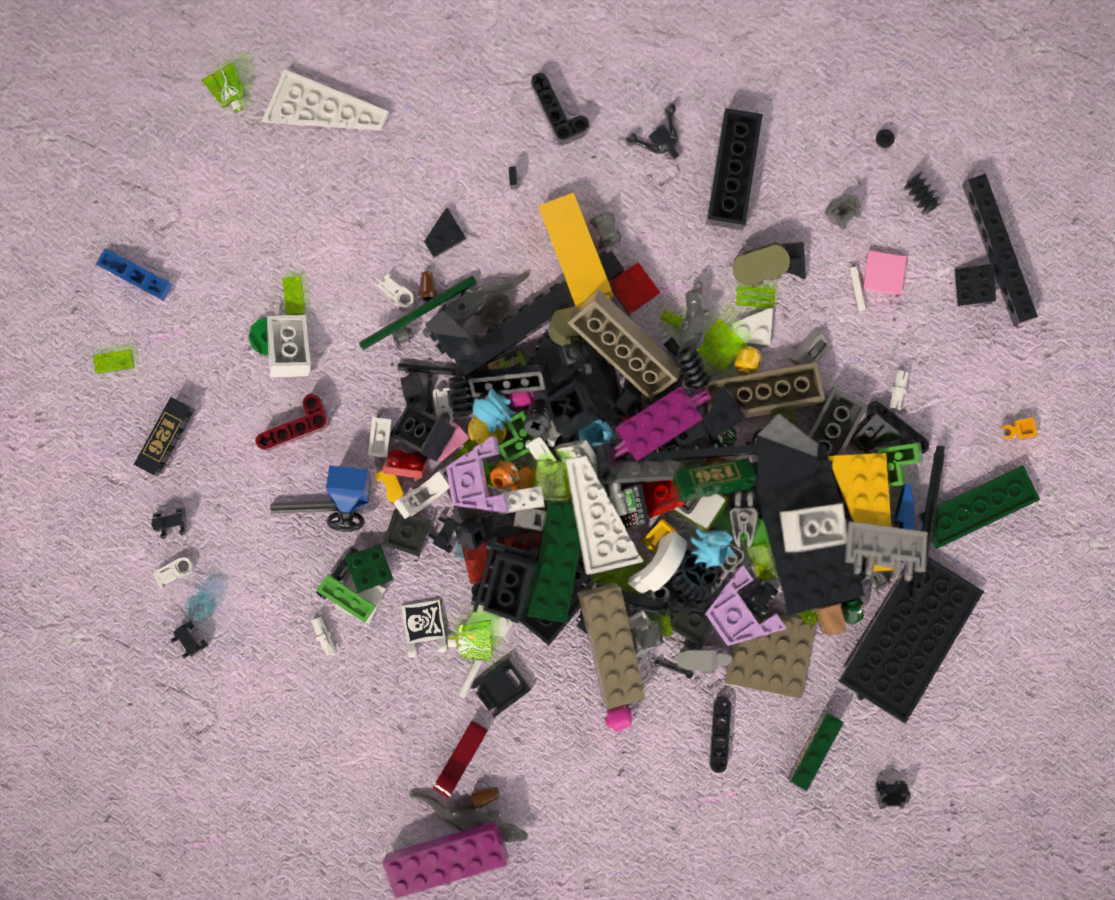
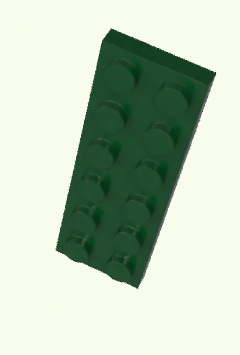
[918,465,1041,549]
[528,501,581,623]

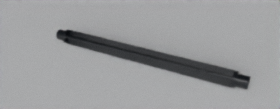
[911,445,945,599]

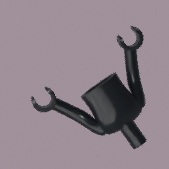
[626,103,680,160]

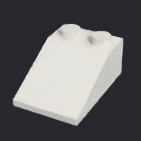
[267,315,311,377]
[780,504,847,552]

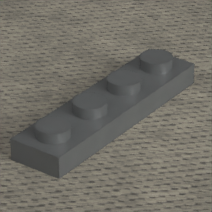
[605,459,684,483]

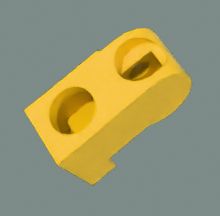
[374,470,405,503]

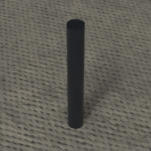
[397,363,455,376]

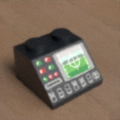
[619,484,649,528]

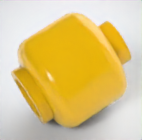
[734,346,762,375]

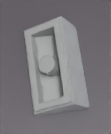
[789,330,831,365]

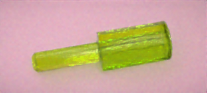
[452,436,477,462]

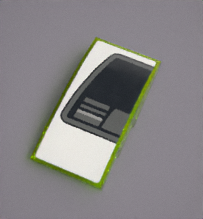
[671,494,729,532]

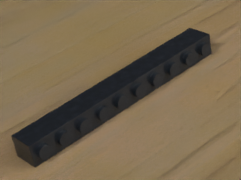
[454,250,624,378]

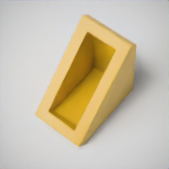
[641,519,677,554]

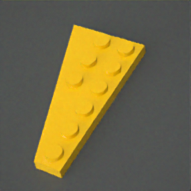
[828,453,893,571]

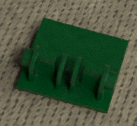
[344,544,394,593]

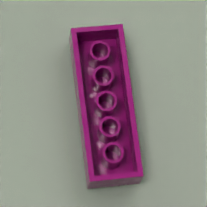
[382,821,509,899]

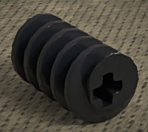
[904,171,944,215]
[675,345,710,389]
[449,376,474,417]
[524,398,551,437]

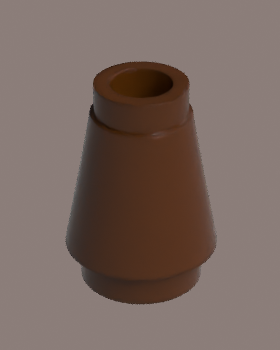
[418,271,437,301]
[470,787,500,808]

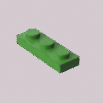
[316,574,376,623]

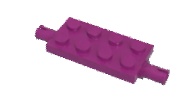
[614,387,711,462]

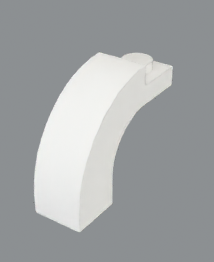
[394,467,450,519]
[628,531,687,594]

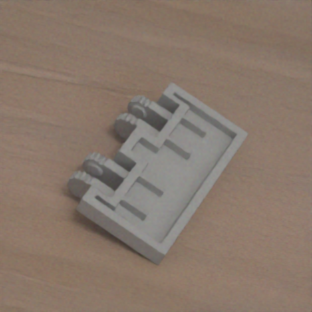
[845,522,927,581]

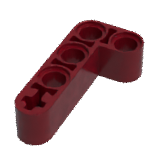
[255,394,329,451]
[432,720,488,799]

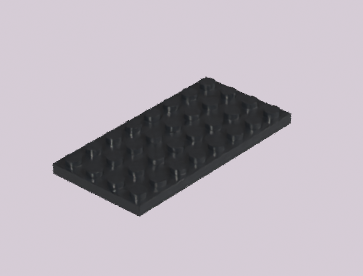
[751,444,866,615]
[837,556,984,724]

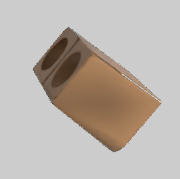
[814,603,847,636]

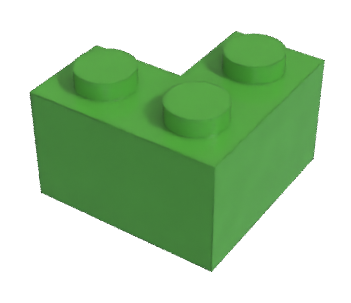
[498,411,534,463]
[878,442,923,487]

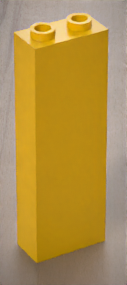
[538,192,614,308]

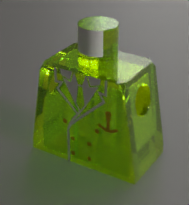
[201,62,246,113]
[448,620,493,662]

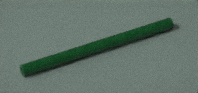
[358,275,477,351]

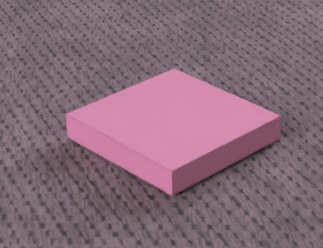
[862,251,907,295]

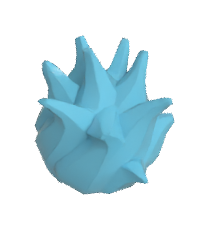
[473,389,517,432]
[575,419,617,453]
[691,529,734,568]

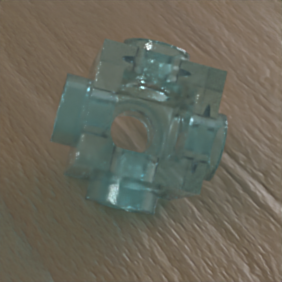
[186,592,216,621]

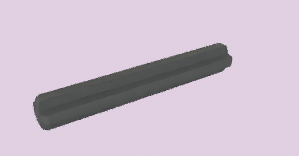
[270,501,338,514]

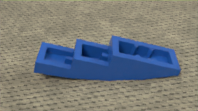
[96,248,173,301]
[893,483,915,564]

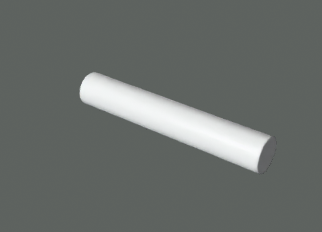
[850,267,866,312]
[458,654,485,699]

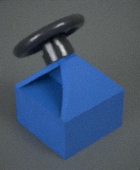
[326,465,372,532]

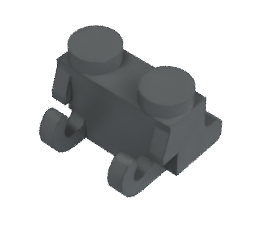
[825,194,861,230]
[590,212,621,249]
[630,623,664,651]

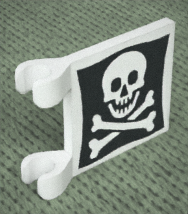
[402,600,448,658]

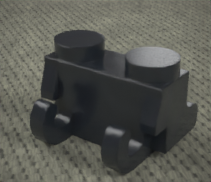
[151,507,187,539]
[428,516,460,553]
[745,579,779,617]
[170,620,209,659]
[875,781,911,809]

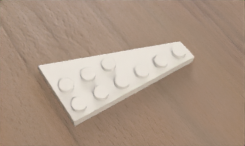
[262,69,389,130]
[565,455,643,574]

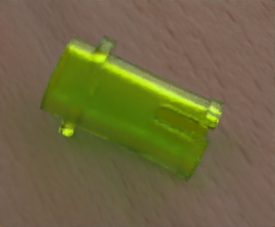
[660,309,685,329]
[798,610,819,627]

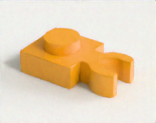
[1001,417,1038,440]

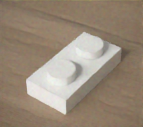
[368,417,393,458]

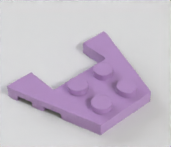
[446,436,510,512]
[705,565,786,646]

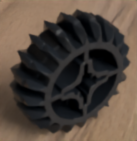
[671,549,721,601]

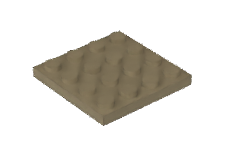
[725,610,816,699]

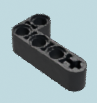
[531,73,589,145]

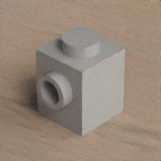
[514,508,547,531]

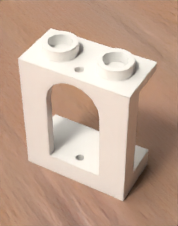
[502,487,545,514]

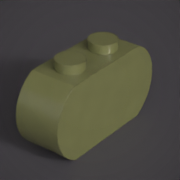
[733,242,790,287]
[548,307,585,346]

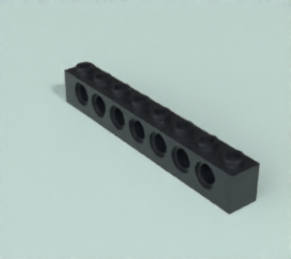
[962,173,1038,326]

